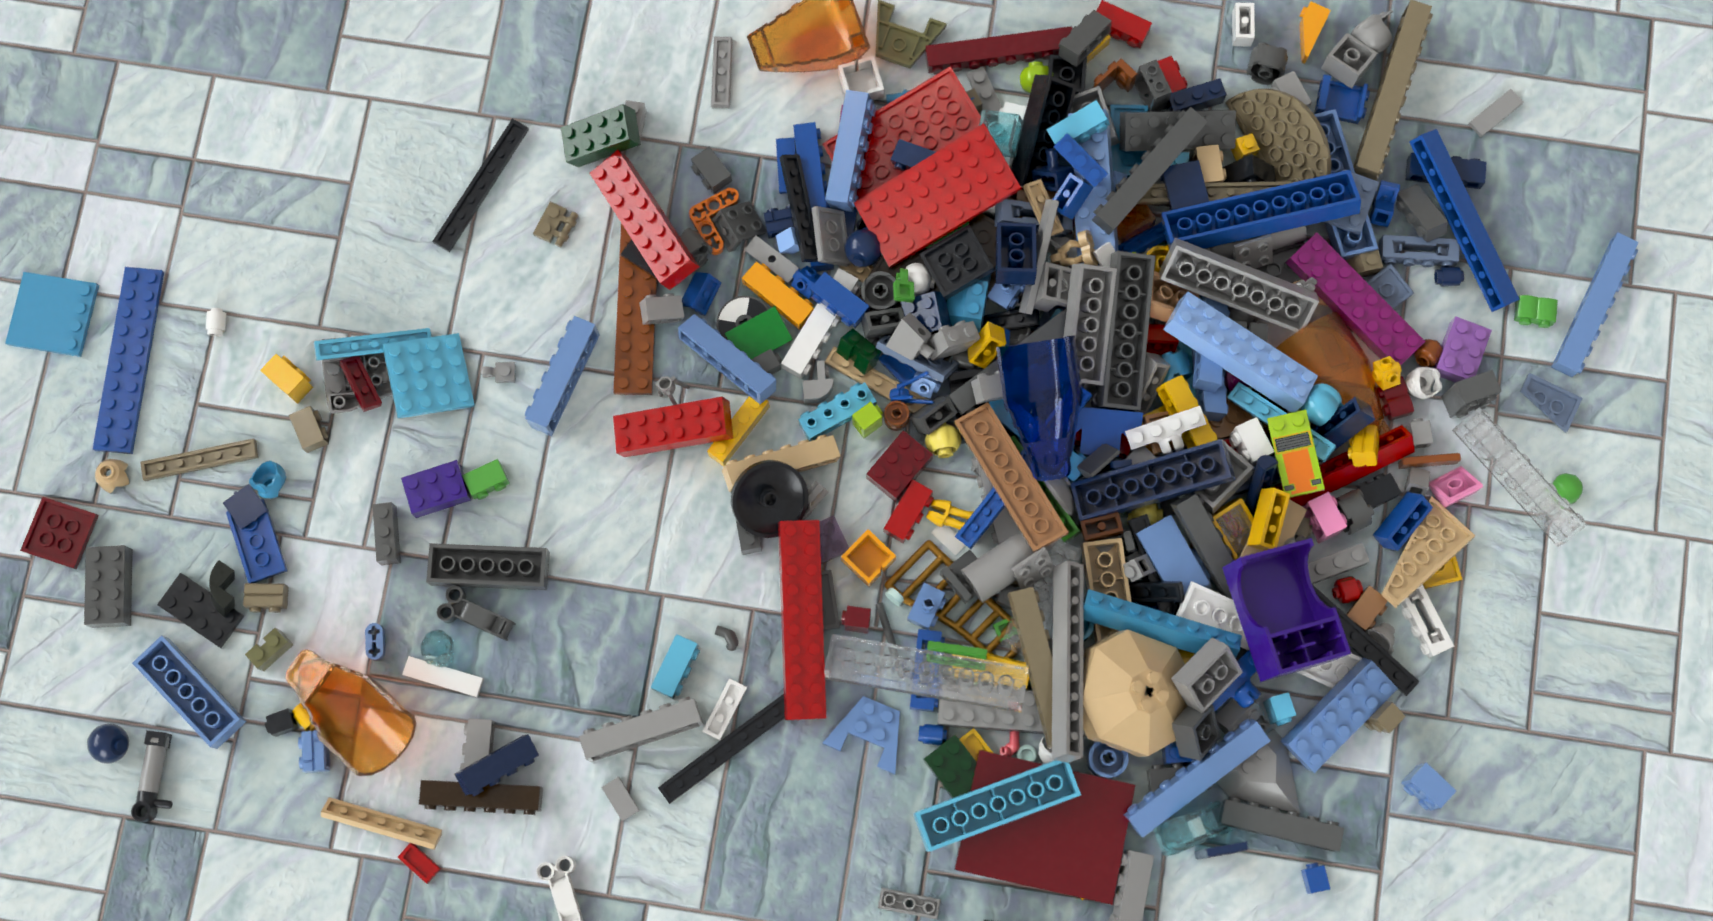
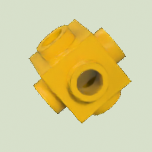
[1372,356,1402,391]

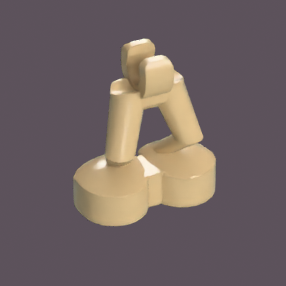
[1050,230,1098,267]

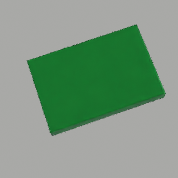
[724,306,793,359]

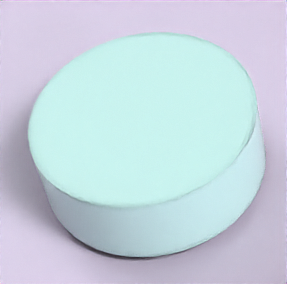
[885,587,904,606]
[1016,745,1037,762]

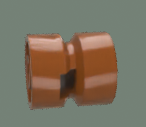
[884,401,909,431]

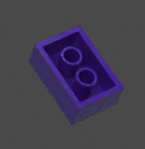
[401,460,471,518]

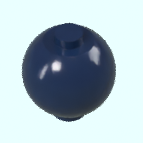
[844,227,882,267]
[87,724,129,764]

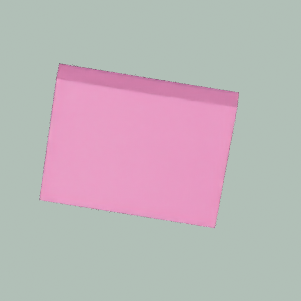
[1429,466,1483,508]

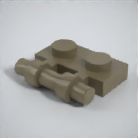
[533,201,578,248]

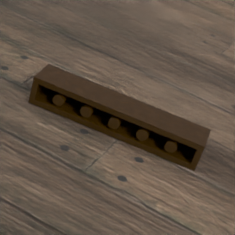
[419,780,543,815]

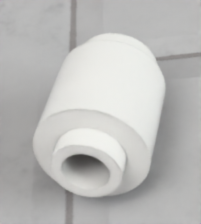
[206,308,226,337]

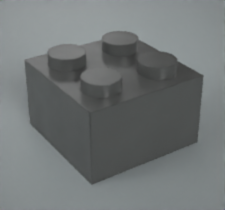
[1172,704,1220,761]

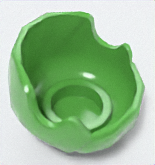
[1552,473,1583,505]

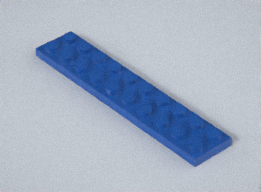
[93,267,164,454]

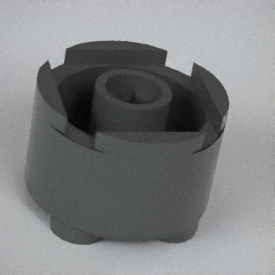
[1247,42,1288,85]
[679,228,712,272]
[861,271,899,311]
[1335,489,1374,535]

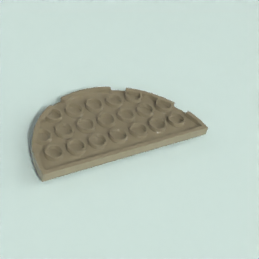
[1225,89,1331,182]

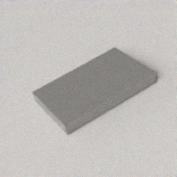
[812,206,851,267]

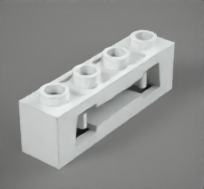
[1401,585,1454,659]

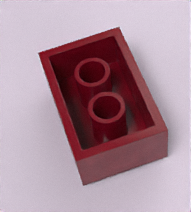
[866,430,933,502]

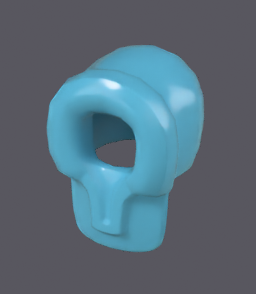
[1301,383,1343,427]

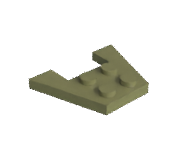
[876,0,947,69]

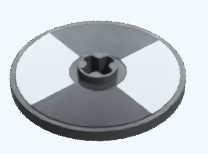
[716,296,769,340]

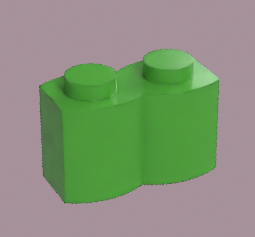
[1514,295,1558,328]

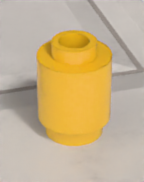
[292,702,321,731]

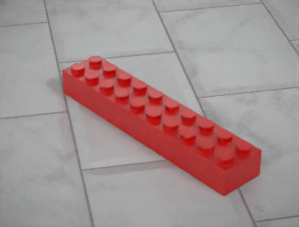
[778,520,826,720]

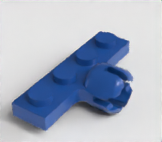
[1212,650,1260,711]

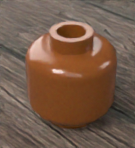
[1414,339,1443,367]

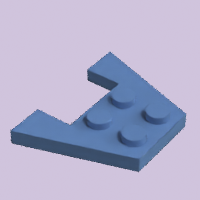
[822,696,900,774]

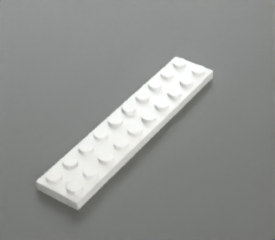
[1176,581,1362,688]

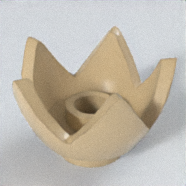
[95,459,129,493]

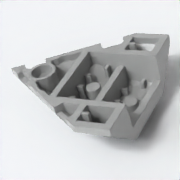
[1216,729,1300,814]

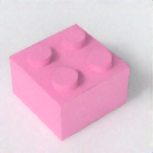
[1303,492,1347,544]

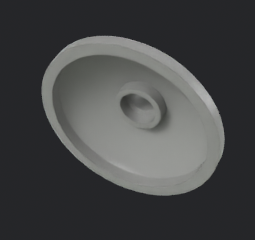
[1037,466,1075,516]

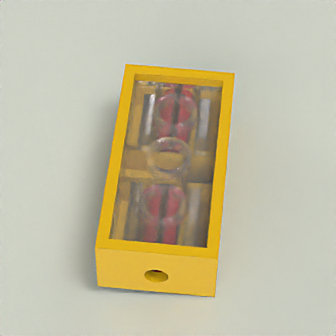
[1211,498,1254,561]

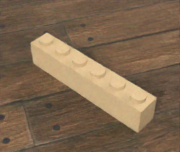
[722,435,841,492]

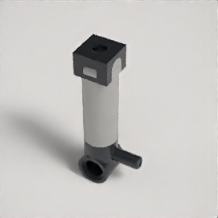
[131,730,173,822]

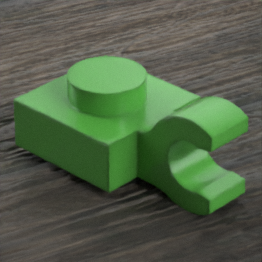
[893,268,915,303]

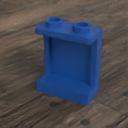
[1314,74,1370,124]

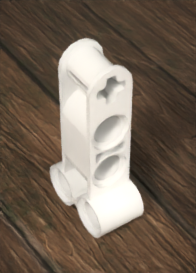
[536,856,584,921]

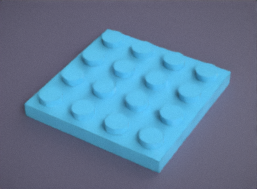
[382,333,475,419]

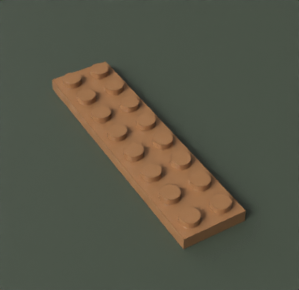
[954,402,1069,553]

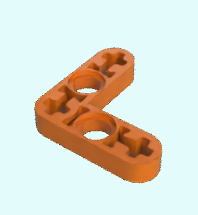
[689,188,739,255]

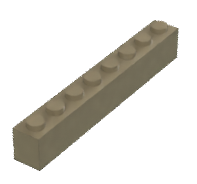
[1007,587,1053,749]

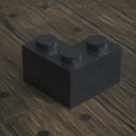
[1222,154,1276,183]

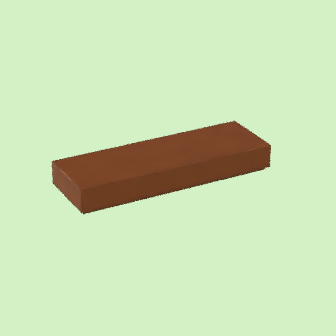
[1398,453,1461,469]

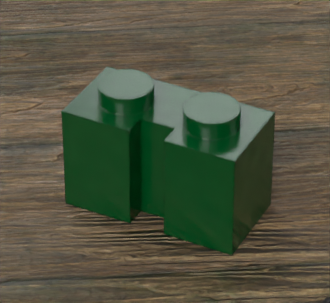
[836,328,882,375]

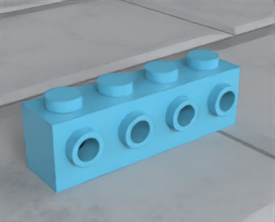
[798,382,877,442]

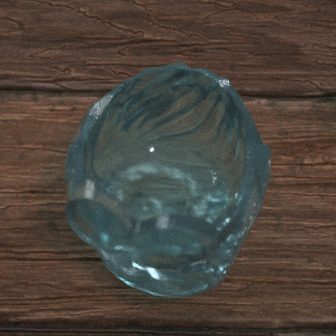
[420,629,454,667]

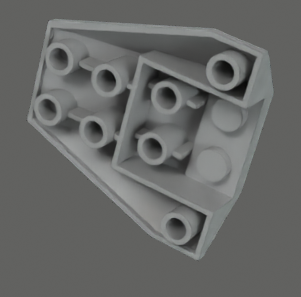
[322,338,393,414]

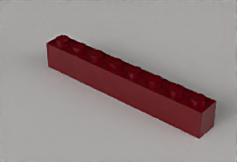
[925,26,1072,74]

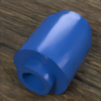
[918,724,947,745]

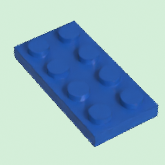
[226,499,287,583]

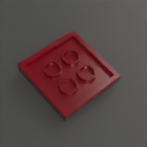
[20,497,99,570]

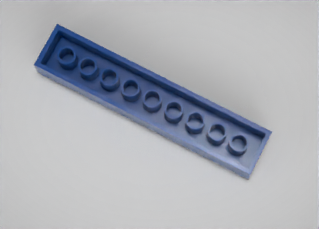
[1162,170,1361,249]

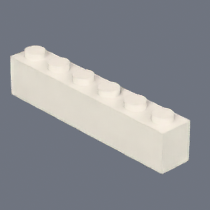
[781,268,860,379]

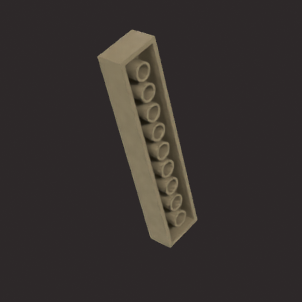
[1353,0,1433,181]

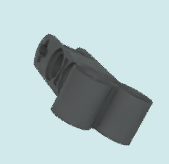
[437,586,516,641]

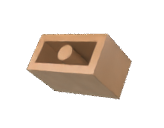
[1346,585,1388,631]

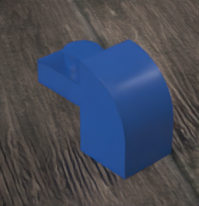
[1370,180,1400,227]

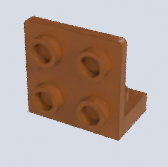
[1092,58,1137,92]

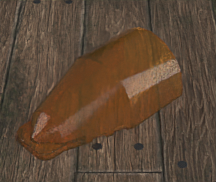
[1276,312,1390,436]
[285,649,417,776]

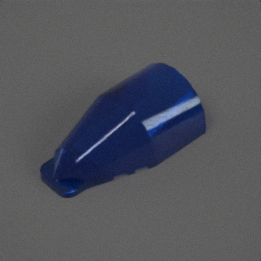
[996,336,1083,481]

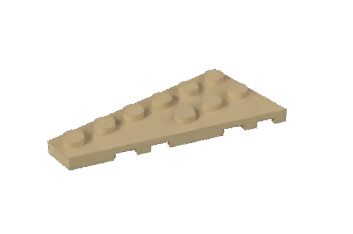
[1381,496,1475,608]

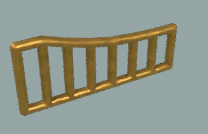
[884,540,1022,659]

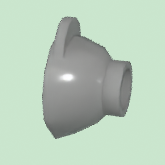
[1367,623,1395,655]

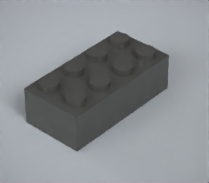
[84,545,133,628]

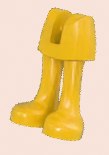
[926,499,974,530]

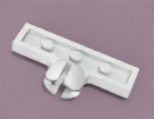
[1125,406,1207,454]

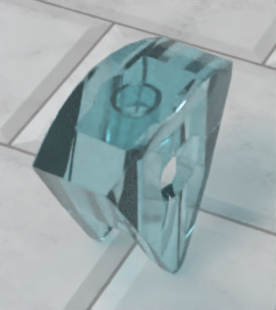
[1153,800,1232,856]

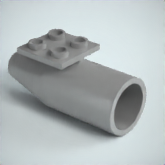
[1210,226,1306,269]
[961,533,1058,603]

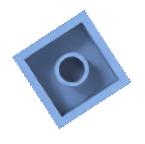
[1401,762,1456,811]

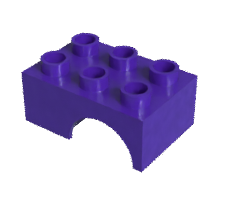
[1222,538,1352,682]

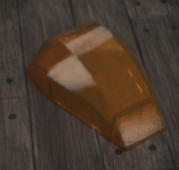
[747,0,871,72]

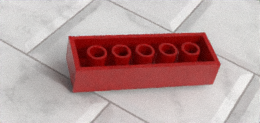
[613,396,733,457]

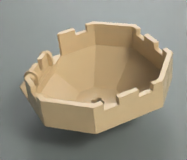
[1083,630,1187,757]

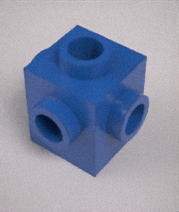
[791,266,821,299]

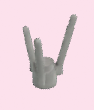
[655,376,690,405]

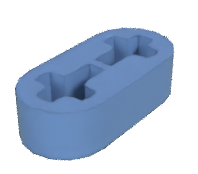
[365,623,385,661]

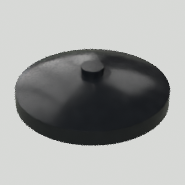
[731,460,809,538]

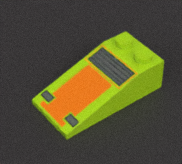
[1267,410,1325,498]

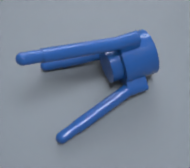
[889,371,934,404]

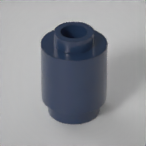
[1434,267,1464,286]

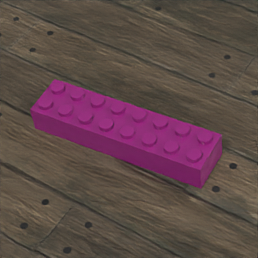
[1285,232,1425,366]

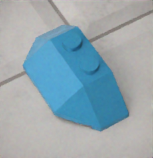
[947,273,992,333]

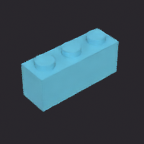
[1047,100,1110,144]
[651,634,700,699]

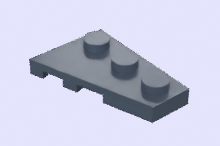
[1520,373,1583,433]

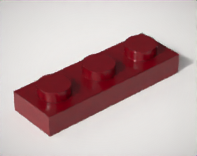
[340,356,382,412]

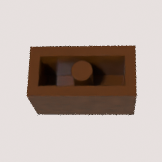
[1080,512,1123,542]

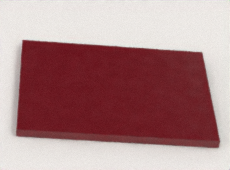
[954,750,1136,905]

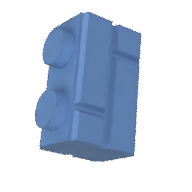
[298,730,330,773]

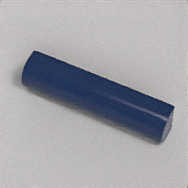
[1244,455,1278,517]

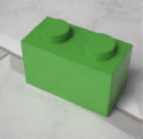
[462,459,510,500]

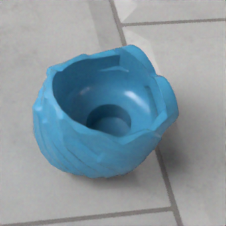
[249,460,286,499]

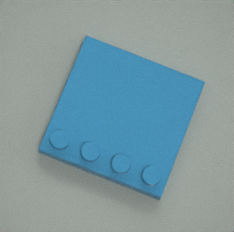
[5,272,99,357]

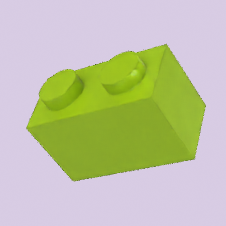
[852,401,883,439]

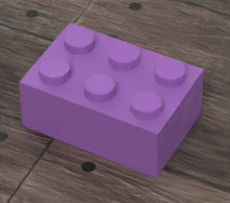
[1433,316,1492,383]

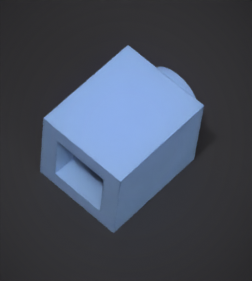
[776,227,799,254]

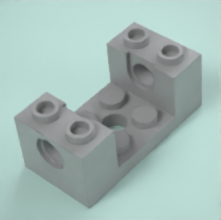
[1034,262,1071,312]

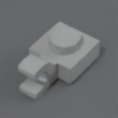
[481,362,515,383]

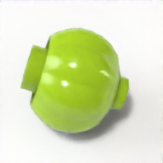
[1020,62,1054,93]

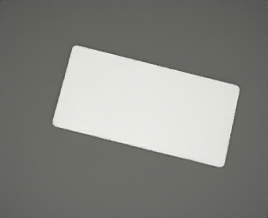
[931,525,965,555]

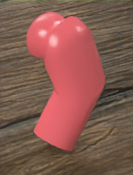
[999,731,1019,757]

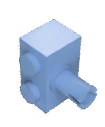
[987,283,1025,311]
[907,583,947,630]

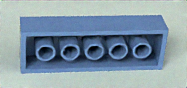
[825,90,876,212]
[525,316,600,436]
[132,635,247,749]
[1280,658,1398,773]

